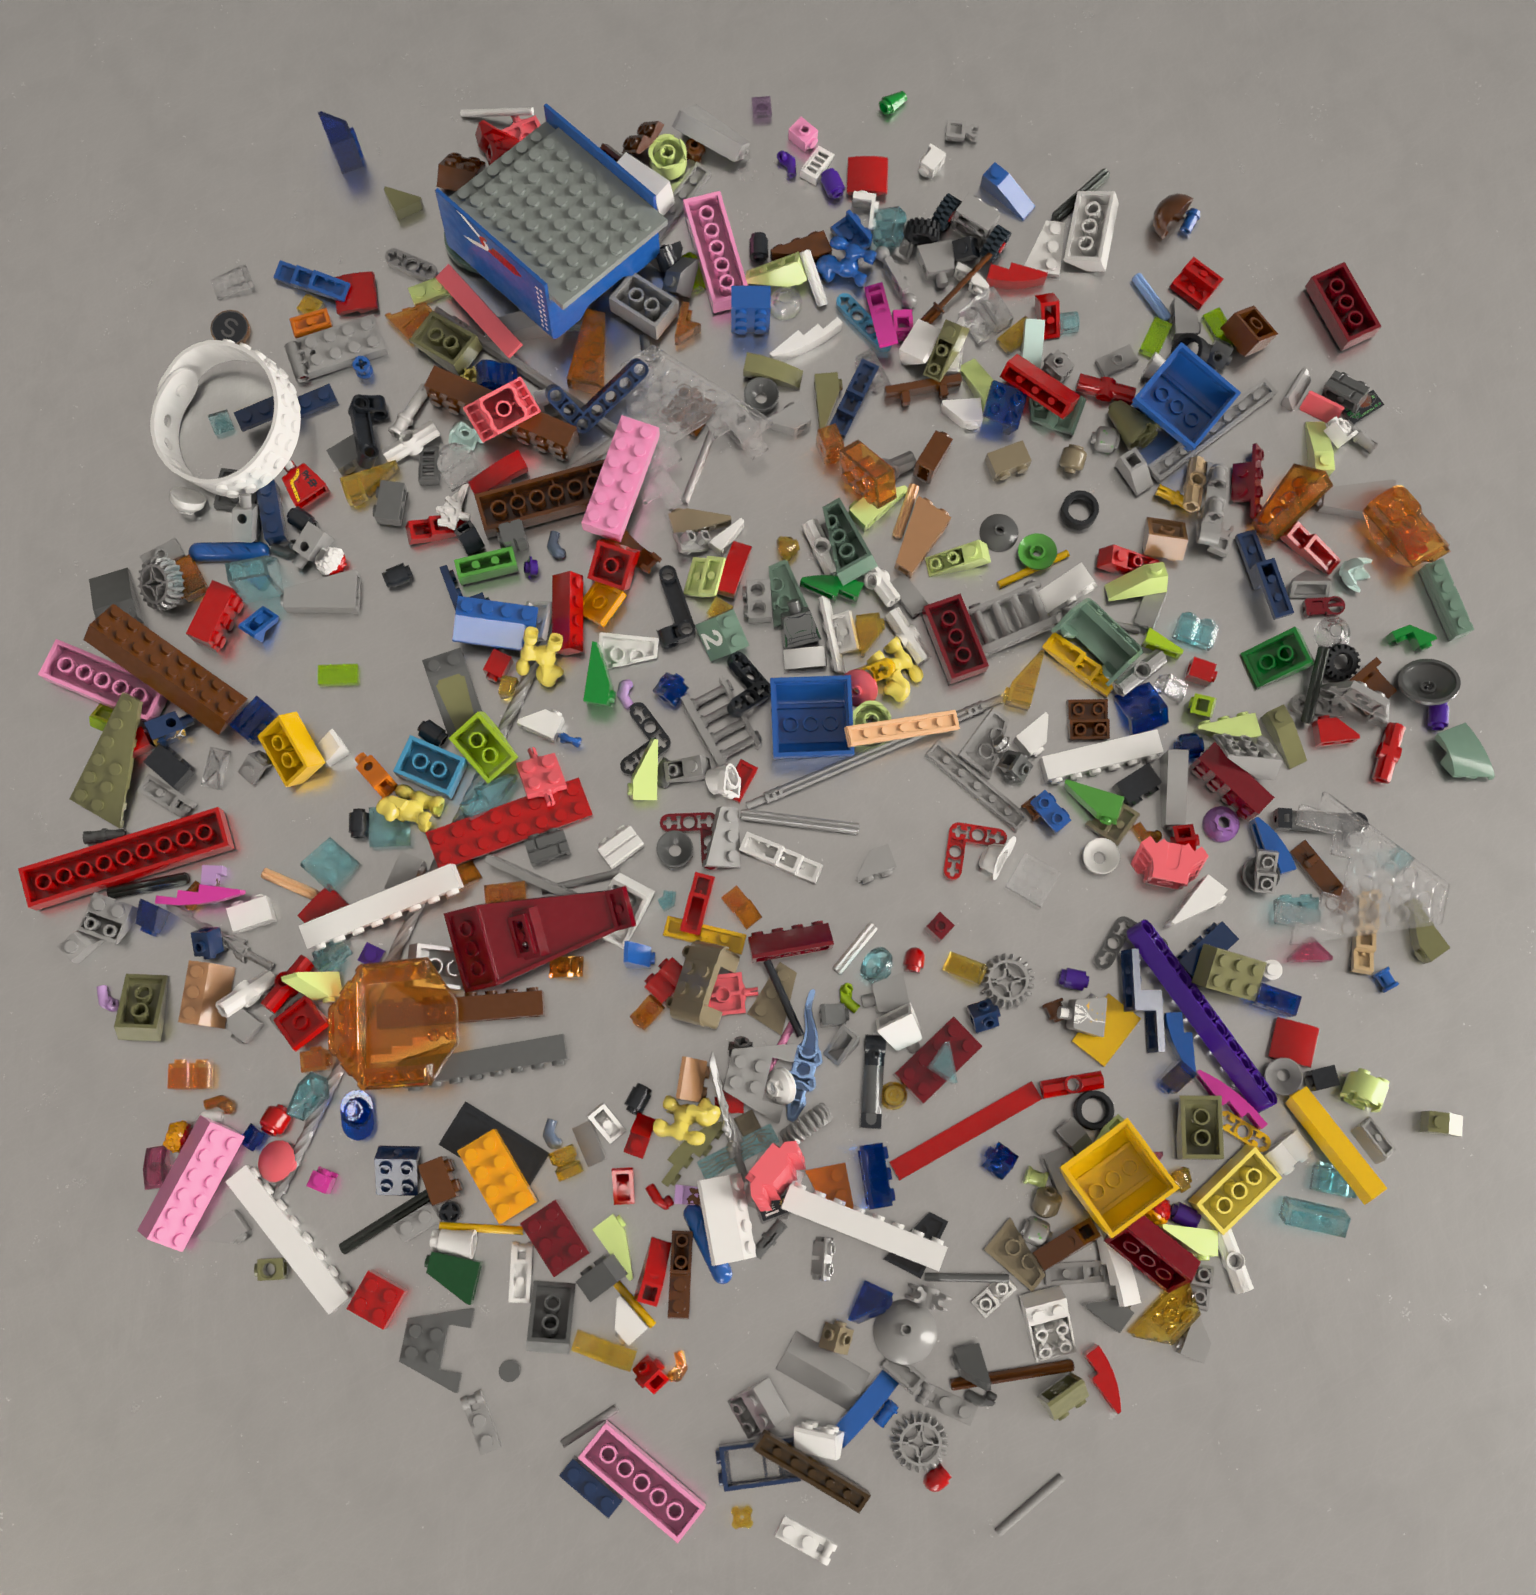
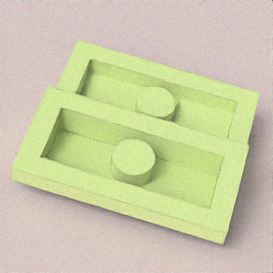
[683,556,726,597]

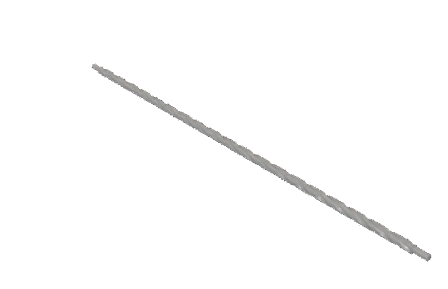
[273,621,552,1201]

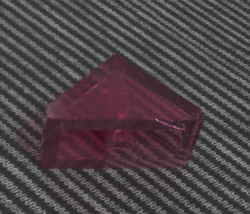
[1287,936,1333,962]

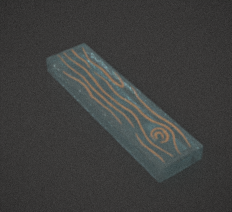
[697,1124,780,1179]

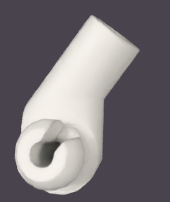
[193,1111,223,1127]

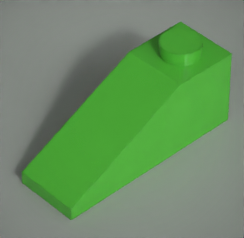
[1064,779,1124,825]

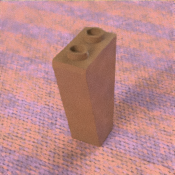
[894,496,951,579]

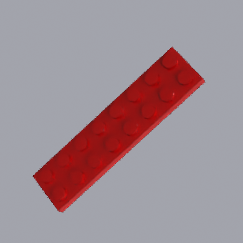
[425,777,593,868]

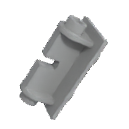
[811,1236,835,1281]

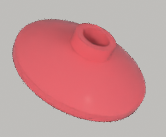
[844,669,878,707]

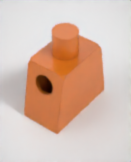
[355,752,398,798]

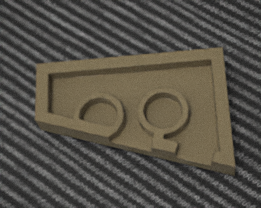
[747,962,797,1036]
[983,1217,1046,1292]

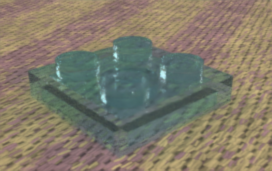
[300,837,360,892]

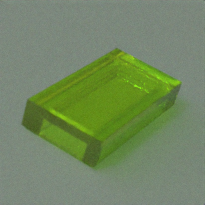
[1202,307,1233,344]
[1139,317,1172,357]
[318,664,359,686]

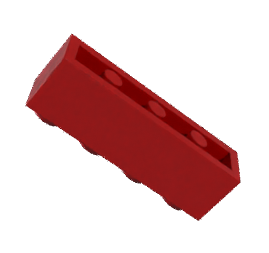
[999,354,1080,419]
[552,571,584,656]

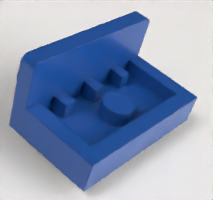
[830,209,873,250]
[1030,790,1071,833]

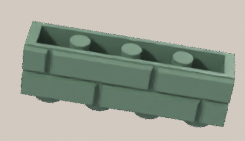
[1418,558,1475,641]

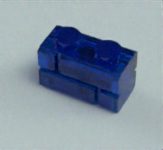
[230,695,278,744]
[1251,983,1302,1017]

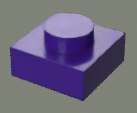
[358,942,386,970]

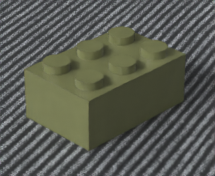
[1192,944,1267,1002]

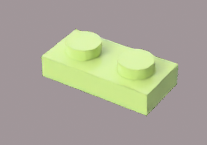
[408,278,451,308]

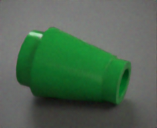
[879,91,907,115]

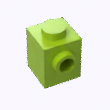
[1188,693,1217,718]

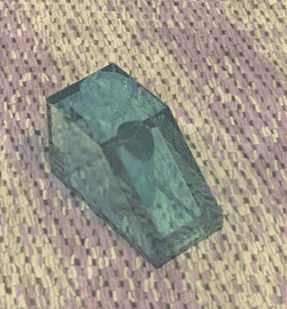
[286,1071,330,1121]

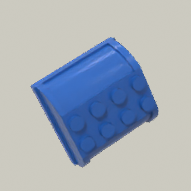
[1131,342,1241,452]
[770,675,855,759]

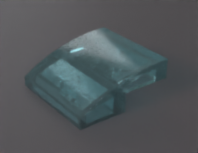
[369,807,411,848]

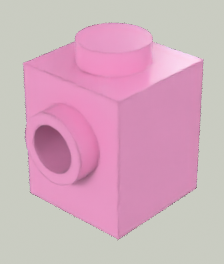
[788,117,818,152]

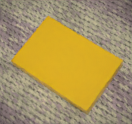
[1071,993,1141,1067]

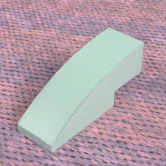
[1021,319,1045,369]

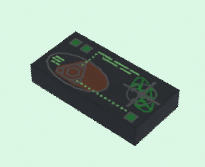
[1342,390,1384,425]

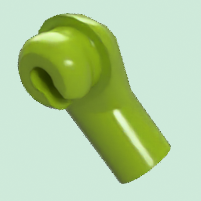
[839,983,860,1013]

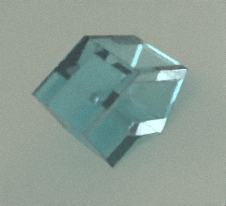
[657,890,677,912]

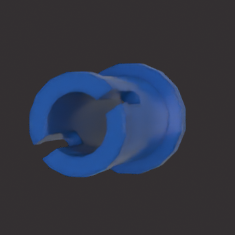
[1180,208,1200,234]
[873,1399,899,1428]

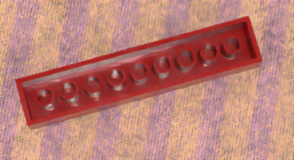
[18,807,235,911]

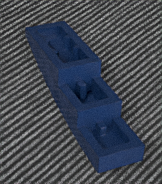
[827,358,880,439]

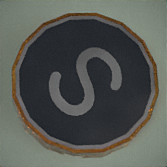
[210,310,251,345]

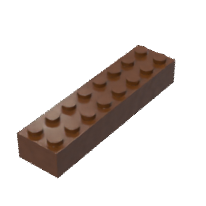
[424,365,580,461]
[474,459,638,538]
[83,604,248,735]

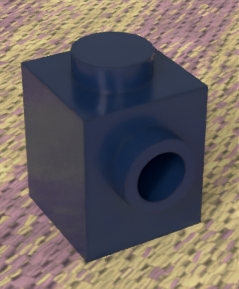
[191,927,224,959]

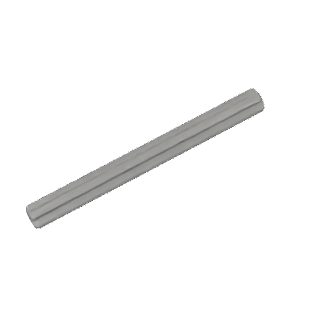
[740,809,860,834]

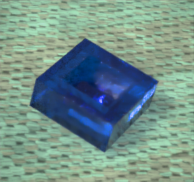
[242,1123,265,1152]

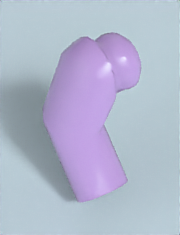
[617,679,634,710]
[96,985,119,1012]

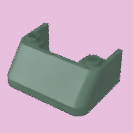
[1051,598,1143,686]

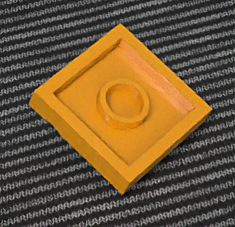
[583,581,627,627]

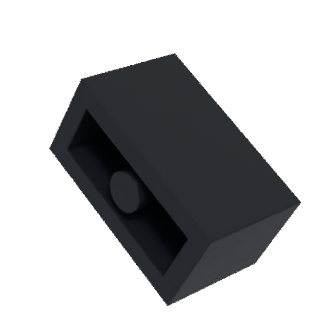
[143,744,195,791]
[1112,763,1162,806]

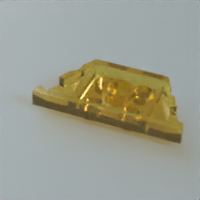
[1128,1283,1201,1345]

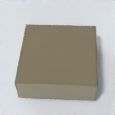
[734,1109,761,1137]

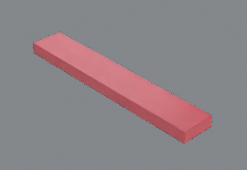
[435,264,523,359]

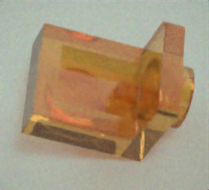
[630,994,665,1030]

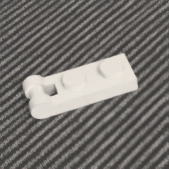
[508,1242,534,1303]
[774,1515,838,1566]

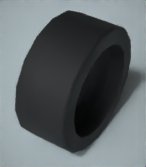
[1170,333,1210,362]
[1060,490,1099,530]
[1073,1090,1114,1130]

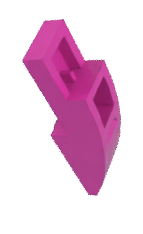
[864,282,898,348]

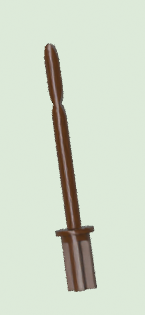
[920,253,992,324]

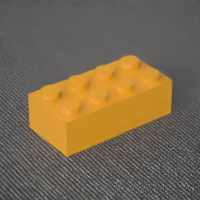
[457,1129,538,1225]

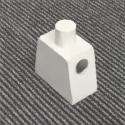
[876,1002,922,1053]

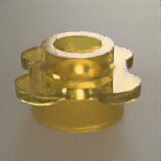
[731,1506,753,1529]

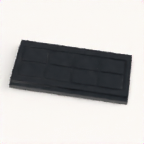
[438,1101,550,1186]

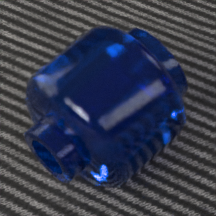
[1173,733,1204,759]

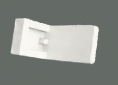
[852,190,879,232]

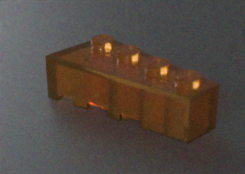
[567,309,606,397]
[1251,463,1333,542]

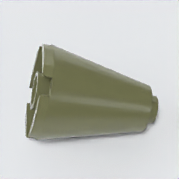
[1108,400,1160,450]

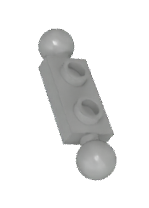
[875,246,917,309]

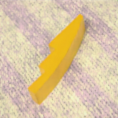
[1042,632,1116,698]

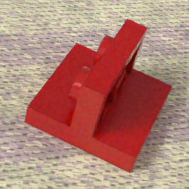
[273,995,330,1052]

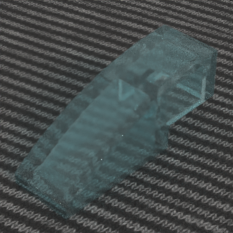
[459,773,518,820]

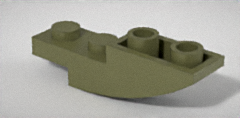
[662,1121,724,1187]

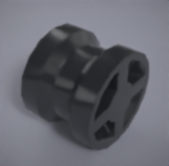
[439,1201,462,1223]

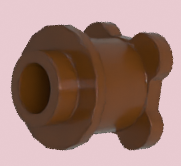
[685,138,706,163]
[1043,998,1064,1023]

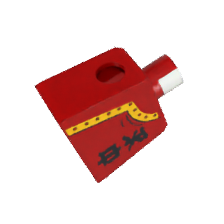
[282,461,330,509]

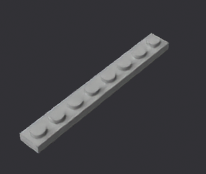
[1148,378,1277,483]

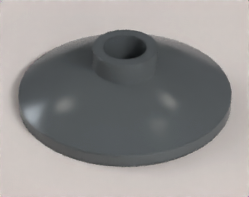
[979,514,1018,552]

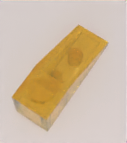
[339,460,400,506]
[1003,650,1045,711]
[571,1329,638,1372]

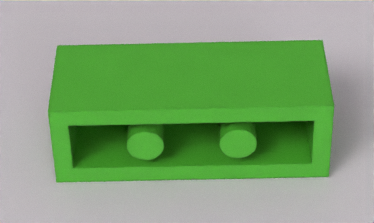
[454,546,519,585]

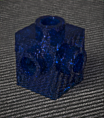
[652,672,689,706]
[982,1142,1019,1180]

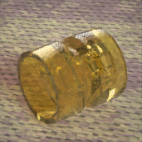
[548,1144,584,1182]

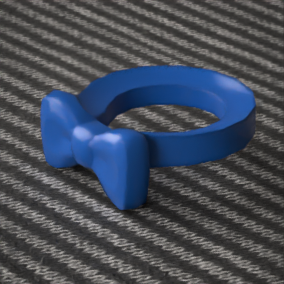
[558,733,582,748]

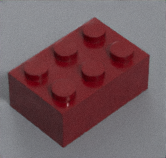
[520,1199,591,1277]

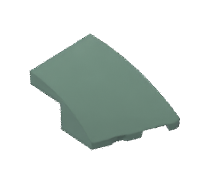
[1029,396,1087,435]
[1434,722,1495,780]

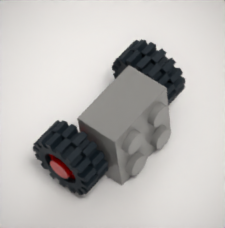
[931,193,1011,263]

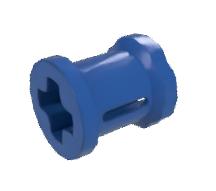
[352,356,373,379]
[1372,966,1399,993]

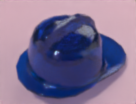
[340,1090,374,1141]

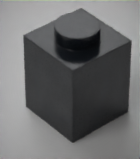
[952,236,981,262]
[453,520,485,556]
[1305,1065,1340,1092]

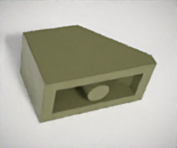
[1420,1111,1463,1137]

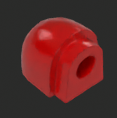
[903,947,925,974]
[923,1463,952,1492]

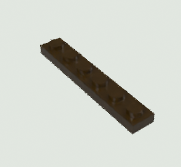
[753,1429,871,1513]

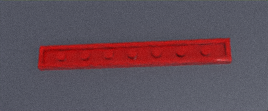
[889,1081,1042,1181]

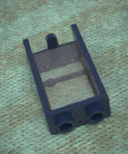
[715,1434,801,1492]

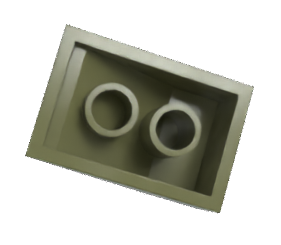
[409,311,483,376]
[114,974,168,1041]
[1176,1095,1224,1160]
[1037,1372,1089,1421]

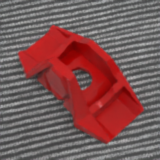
[475,120,520,165]

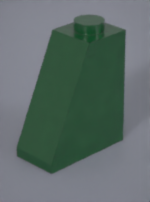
[424,1251,483,1305]

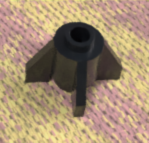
[650,241,683,273]

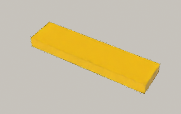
[663,916,747,955]

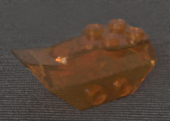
[1363,485,1451,568]

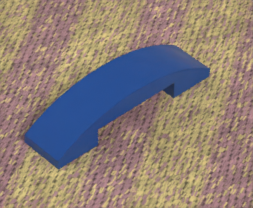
[834,1369,899,1448]

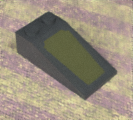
[422,648,483,737]

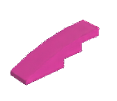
[155,884,246,906]
[1193,1070,1268,1130]

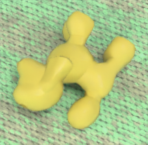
[516,626,564,687]
[866,637,923,702]
[376,784,445,833]
[653,1095,721,1146]

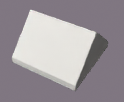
[899,319,941,365]

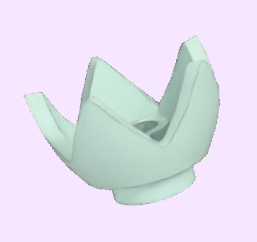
[449,420,483,455]
[1339,557,1372,593]

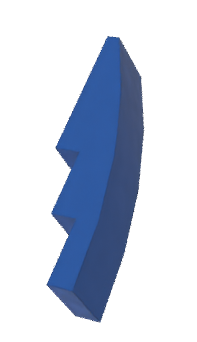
[273,260,351,302]

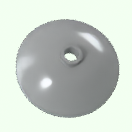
[873,1300,937,1365]

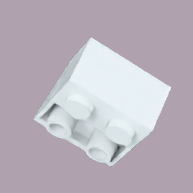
[794,1420,844,1460]

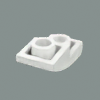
[953,262,989,297]
[783,646,827,670]
[971,1272,1017,1318]

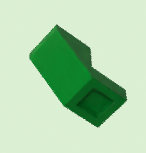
[1386,625,1437,651]

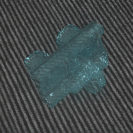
[312,941,353,973]

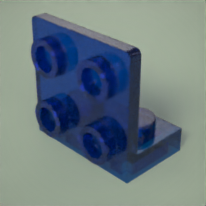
[983,380,1027,435]
[1114,682,1169,735]

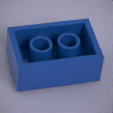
[731,286,771,334]

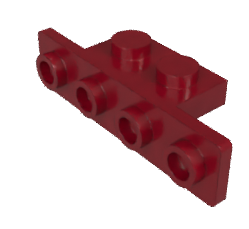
[1232,443,1264,523]

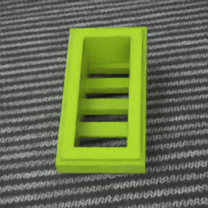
[1141,628,1184,659]

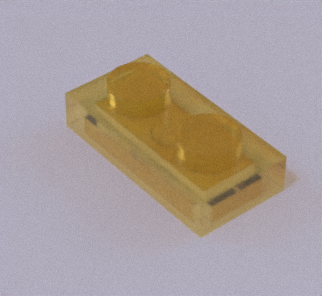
[996,315,1028,355]
[942,952,988,985]

